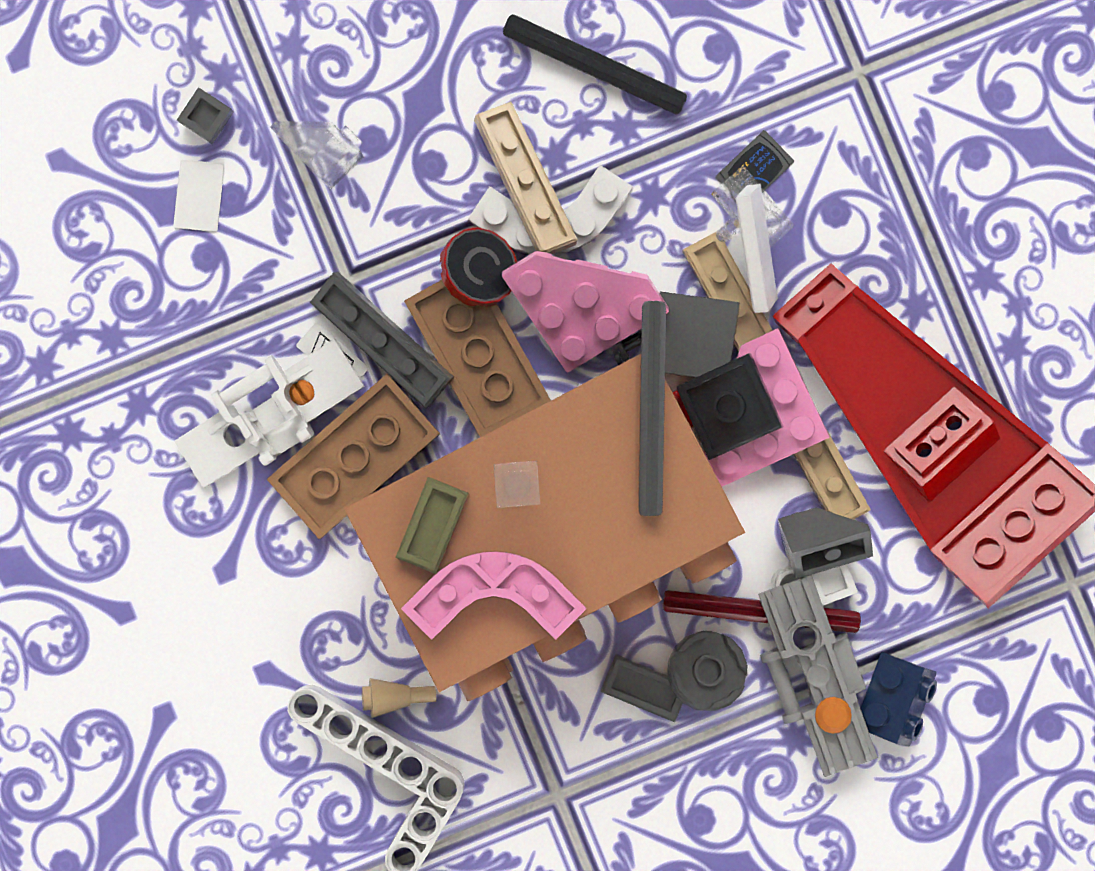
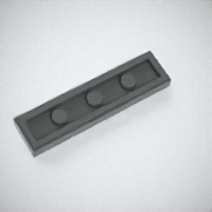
[310,272,454,408]

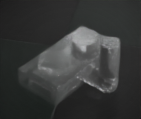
[711,165,795,247]

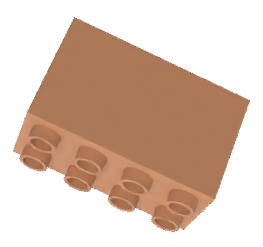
[344,354,746,701]

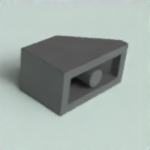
[778,507,873,579]

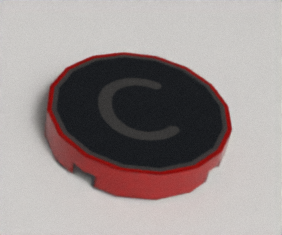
[439,227,517,307]

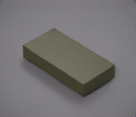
[395,477,469,574]

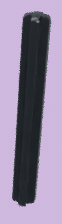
[503,14,687,115]

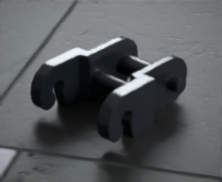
[612,329,642,365]

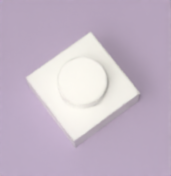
[812,564,858,605]

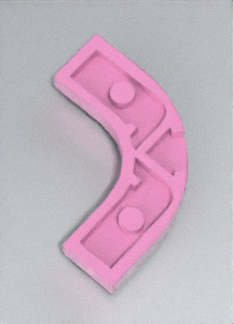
[401,552,587,640]

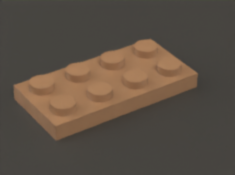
[404,280,551,437]
[267,374,440,539]

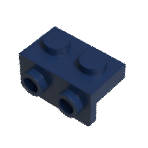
[860,652,937,747]

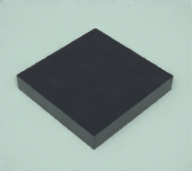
[676,353,784,460]

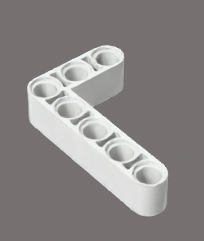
[287,684,465,871]

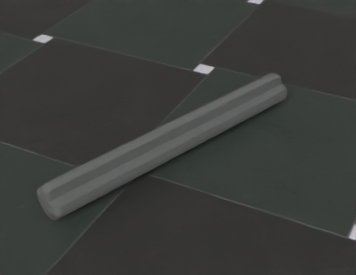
[639,301,666,516]

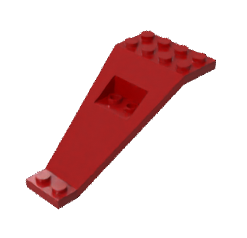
[772,263,1095,609]

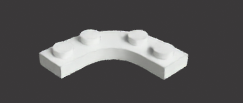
[468,165,633,255]

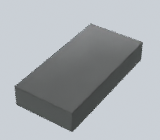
[600,654,683,723]

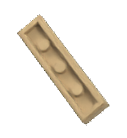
[474,102,578,254]

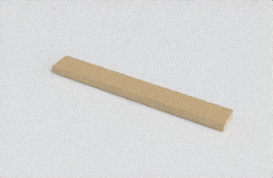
[682,231,871,520]

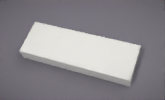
[736,184,778,313]

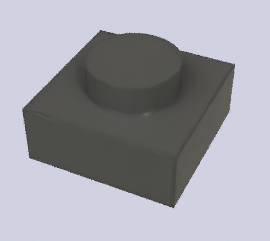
[177,87,234,144]

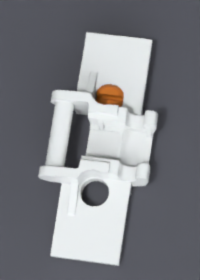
[174,339,365,488]

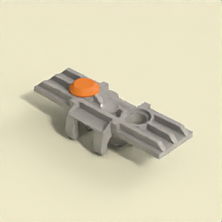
[758,575,878,777]

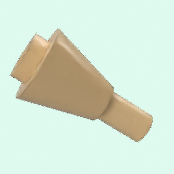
[362,678,436,718]

